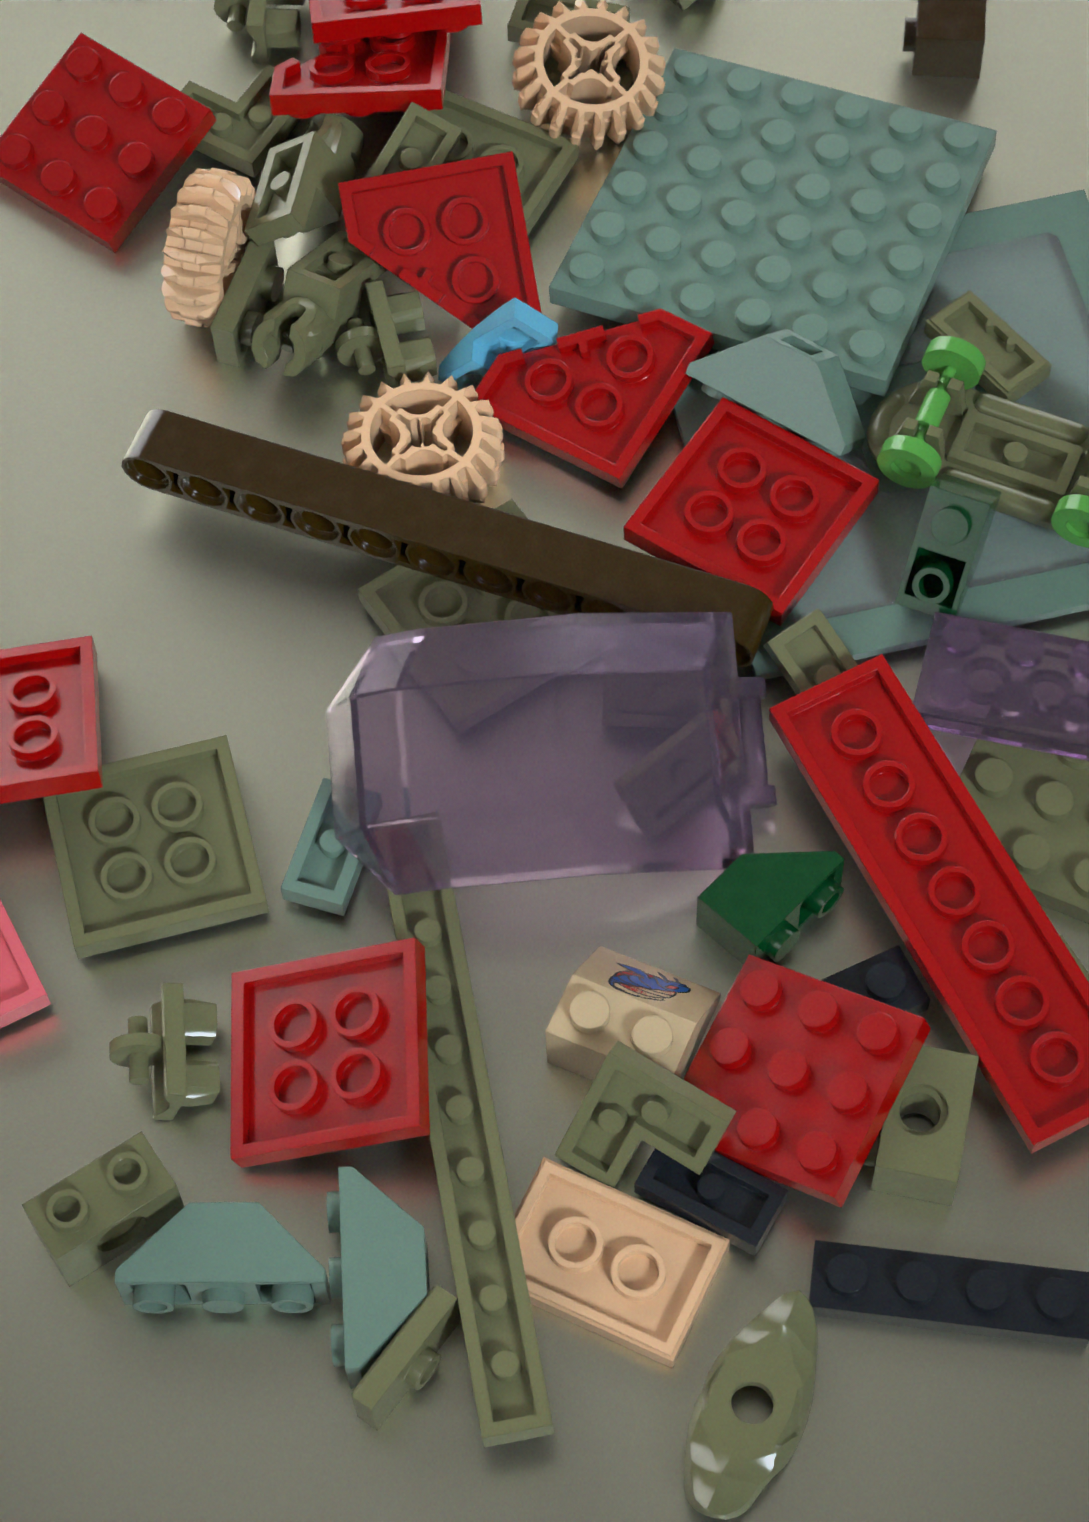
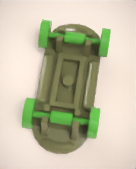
[866,336,1089,548]

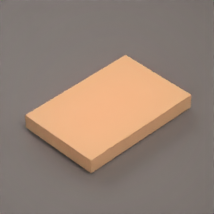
[514,1157,730,1369]

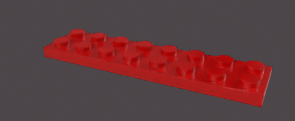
[769,654,1089,1154]

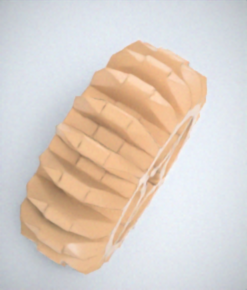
[512,0,666,151]
[160,168,256,328]
[341,371,505,503]

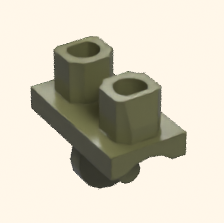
[214,0,305,64]
[335,280,437,389]
[109,982,220,1121]

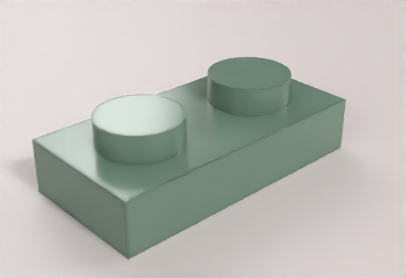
[280,778,386,916]

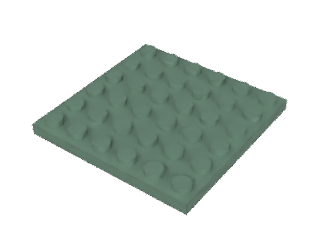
[549,48,997,397]

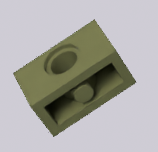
[863,1046,979,1206]
[22,1131,185,1287]

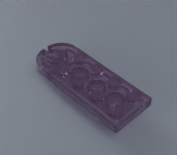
[913,612,1089,761]

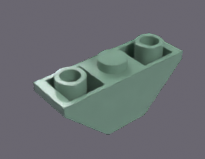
[685,329,866,457]
[327,1166,430,1389]
[115,1202,331,1314]

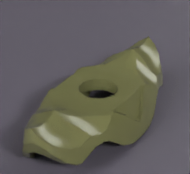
[684,1290,818,1520]

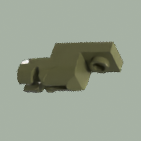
[244,113,365,246]
[251,230,387,377]

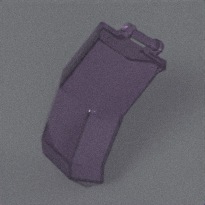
[326,612,777,895]

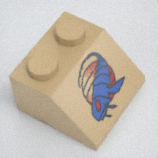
[545,946,721,1081]

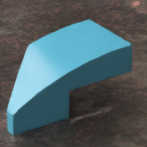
[438,297,558,382]

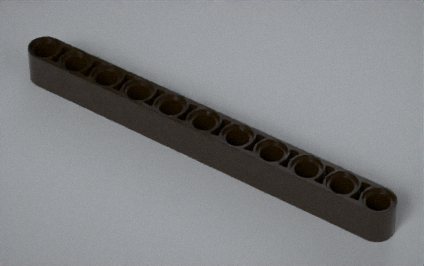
[122,409,774,667]

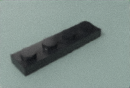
[809,1240,1089,1348]

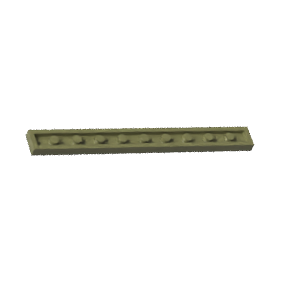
[376,812,555,1448]

